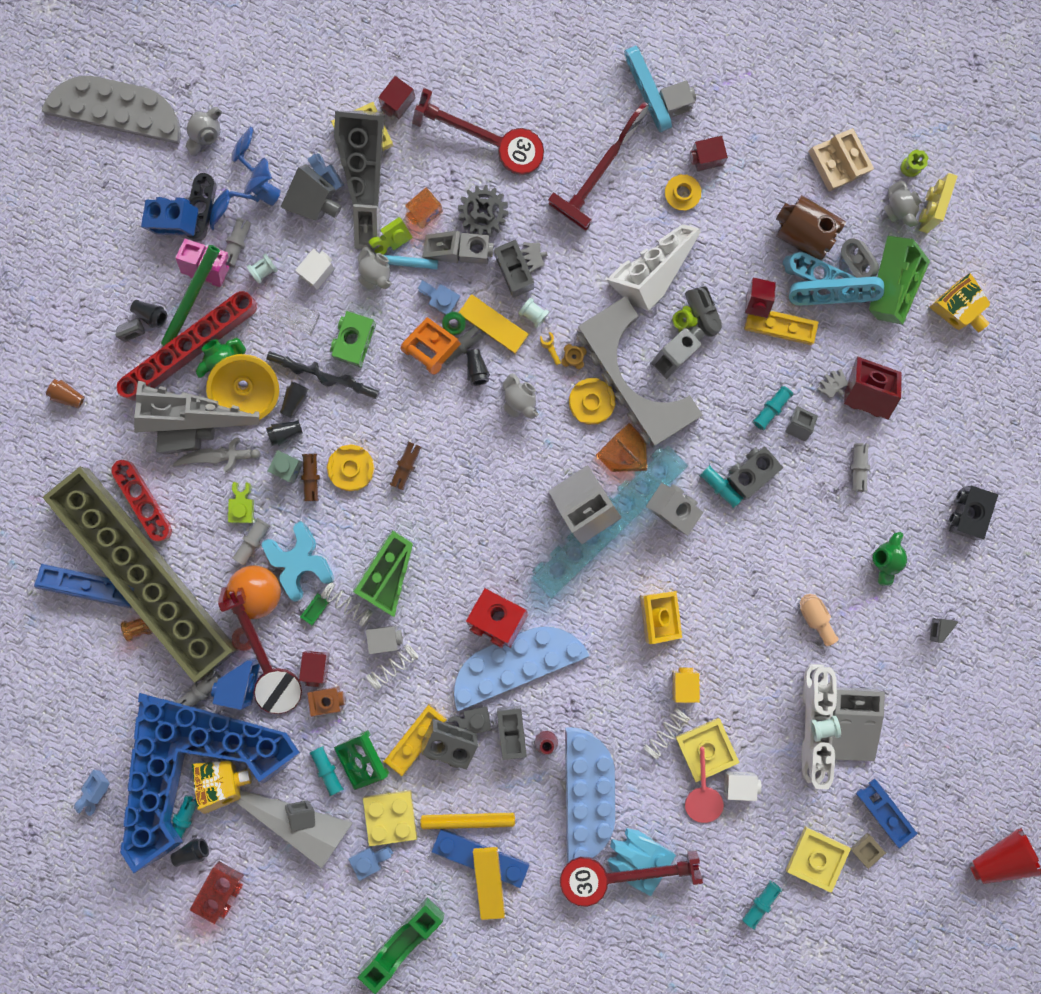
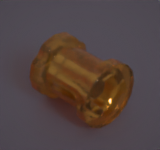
[121,617,152,642]

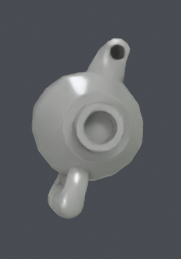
[186,107,222,156]
[884,180,922,227]
[357,246,392,290]
[502,373,539,419]

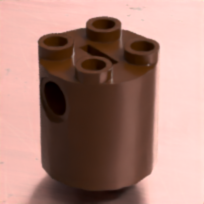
[776,195,847,261]

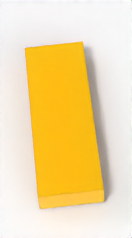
[459,294,529,354]
[744,311,819,346]
[383,704,447,776]
[473,847,505,920]

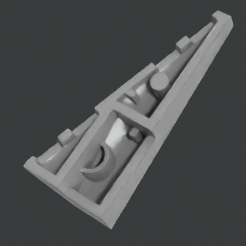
[134,381,259,433]
[235,790,353,868]

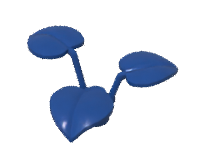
[210,126,281,231]

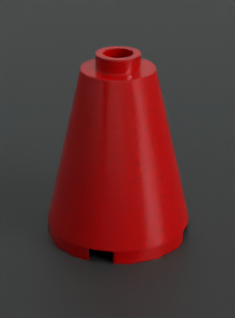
[970,828,1041,884]

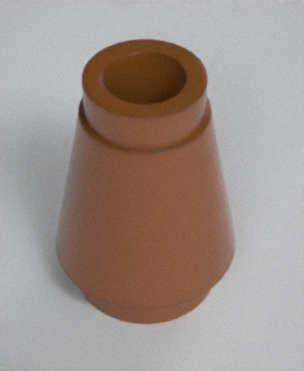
[46,379,85,409]

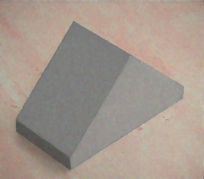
[353,204,381,250]
[422,231,461,263]

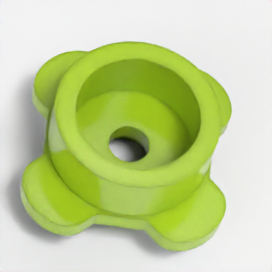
[672,306,698,333]

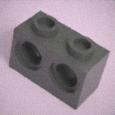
[494,240,534,298]
[725,446,784,500]
[497,705,527,760]
[422,719,478,770]

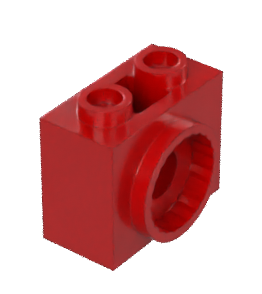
[466,588,528,648]

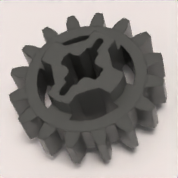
[458,185,509,237]

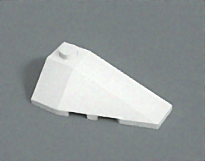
[607,224,701,311]

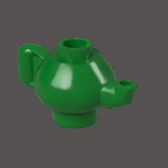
[196,338,246,378]
[872,532,907,586]

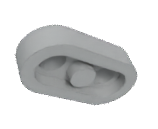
[841,238,879,278]

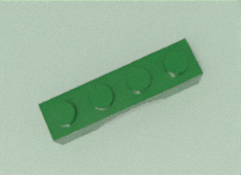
[357,897,445,994]

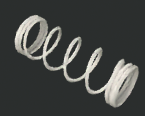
[321,582,373,627]
[366,644,418,690]
[643,707,690,759]

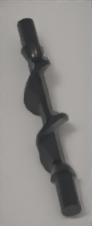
[266,351,380,399]

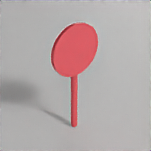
[685,747,724,823]

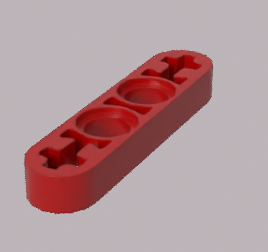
[111,460,172,541]

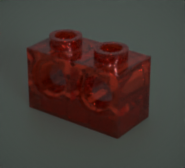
[190,861,244,924]

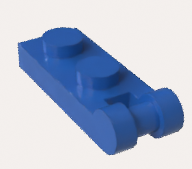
[855,779,918,848]

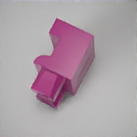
[175,239,230,287]

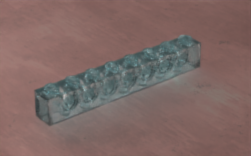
[532,445,688,599]

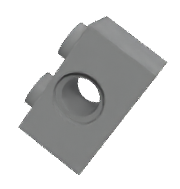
[646,483,703,536]

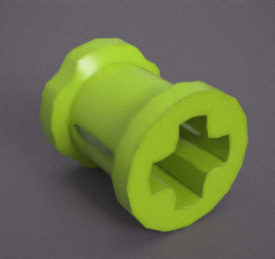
[900,150,928,177]

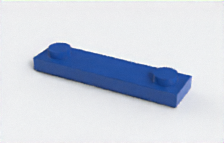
[34,564,134,608]
[432,829,529,888]

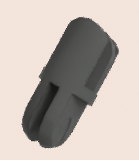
[685,286,722,337]

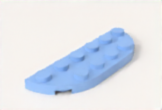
[454,626,589,711]
[565,727,615,863]

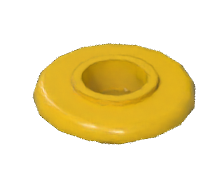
[665,174,701,211]

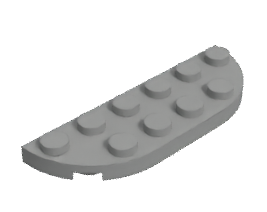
[42,76,181,144]

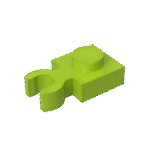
[369,217,413,255]
[228,482,254,523]

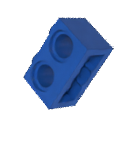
[141,197,198,236]

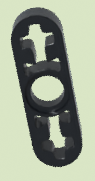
[187,173,217,242]

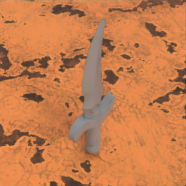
[173,437,260,472]

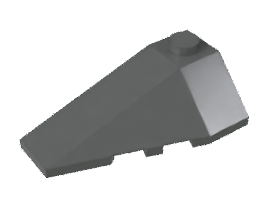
[334,110,385,206]

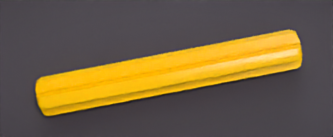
[420,813,515,830]

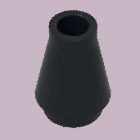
[130,299,167,328]
[467,349,490,386]
[280,381,309,418]
[266,420,303,446]
[170,838,209,867]

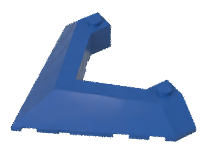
[120,693,300,874]

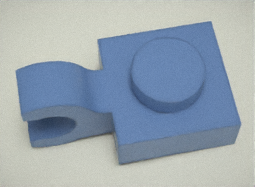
[307,153,344,191]
[418,280,461,315]
[74,769,110,816]
[348,845,393,881]

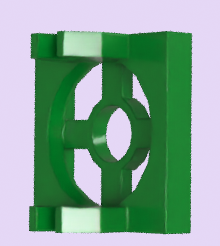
[334,730,389,790]

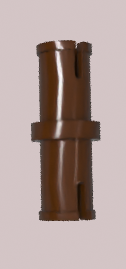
[390,441,422,490]
[301,454,320,501]

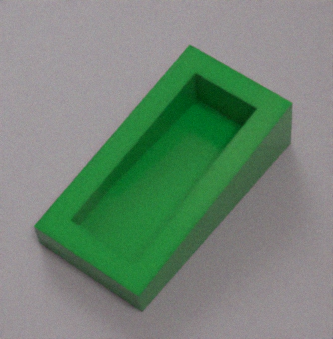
[300,593,330,626]

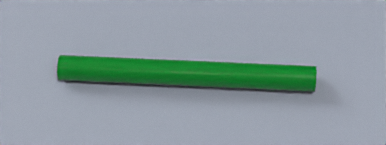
[161,245,220,346]

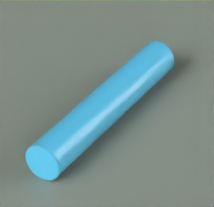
[384,255,438,270]

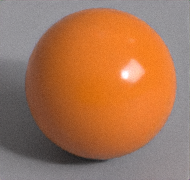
[226,565,281,619]

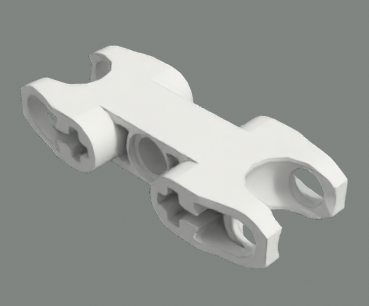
[801,664,837,789]

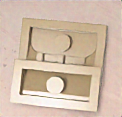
[808,128,874,192]

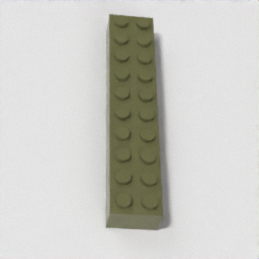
[42,466,238,683]

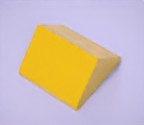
[640,591,682,644]

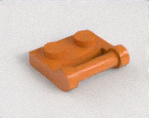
[400,317,461,375]

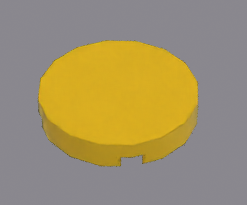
[569,378,615,425]
[327,444,375,492]

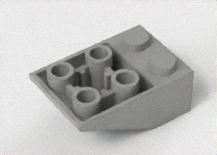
[549,465,622,544]
[832,687,885,761]

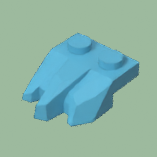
[607,828,676,896]

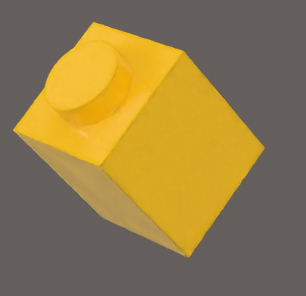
[672,667,700,703]

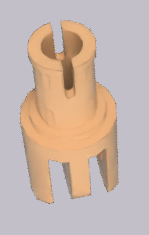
[800,594,839,646]

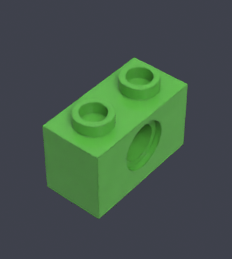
[330,311,376,368]

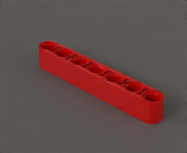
[116,291,257,401]

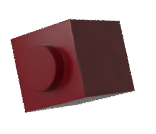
[378,76,416,119]
[690,136,728,172]
[745,277,776,318]
[299,650,330,687]

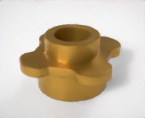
[561,344,587,370]

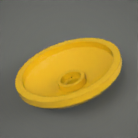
[206,354,279,420]

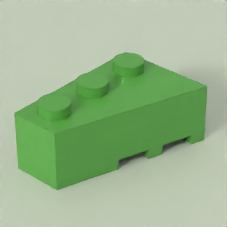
[869,236,930,325]
[353,529,413,617]

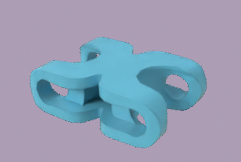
[262,521,334,602]

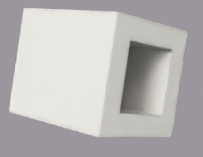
[295,249,334,290]
[724,771,761,801]

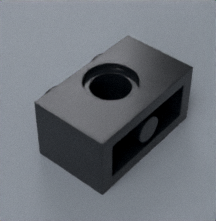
[949,485,999,540]

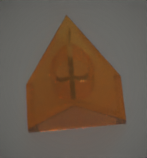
[595,423,648,472]

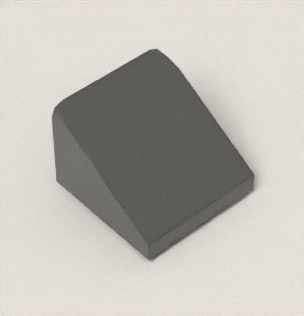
[115,318,145,342]
[785,406,818,441]
[930,618,958,643]
[285,800,315,831]

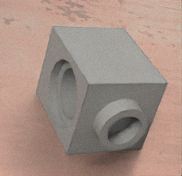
[659,80,696,118]
[459,233,494,264]
[366,625,403,654]

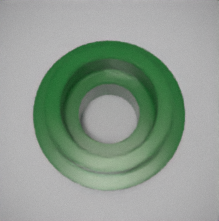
[442,311,466,335]

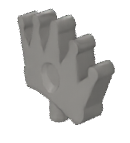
[521,242,547,273]
[817,369,848,398]

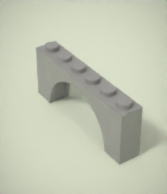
[576,296,703,448]

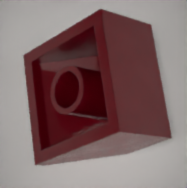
[844,356,902,420]

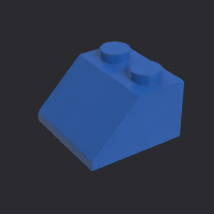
[211,658,260,710]

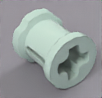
[246,253,278,284]
[518,298,550,328]
[810,716,841,742]

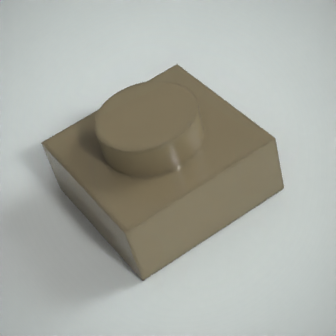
[851,833,886,869]

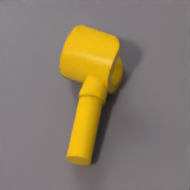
[540,332,561,366]

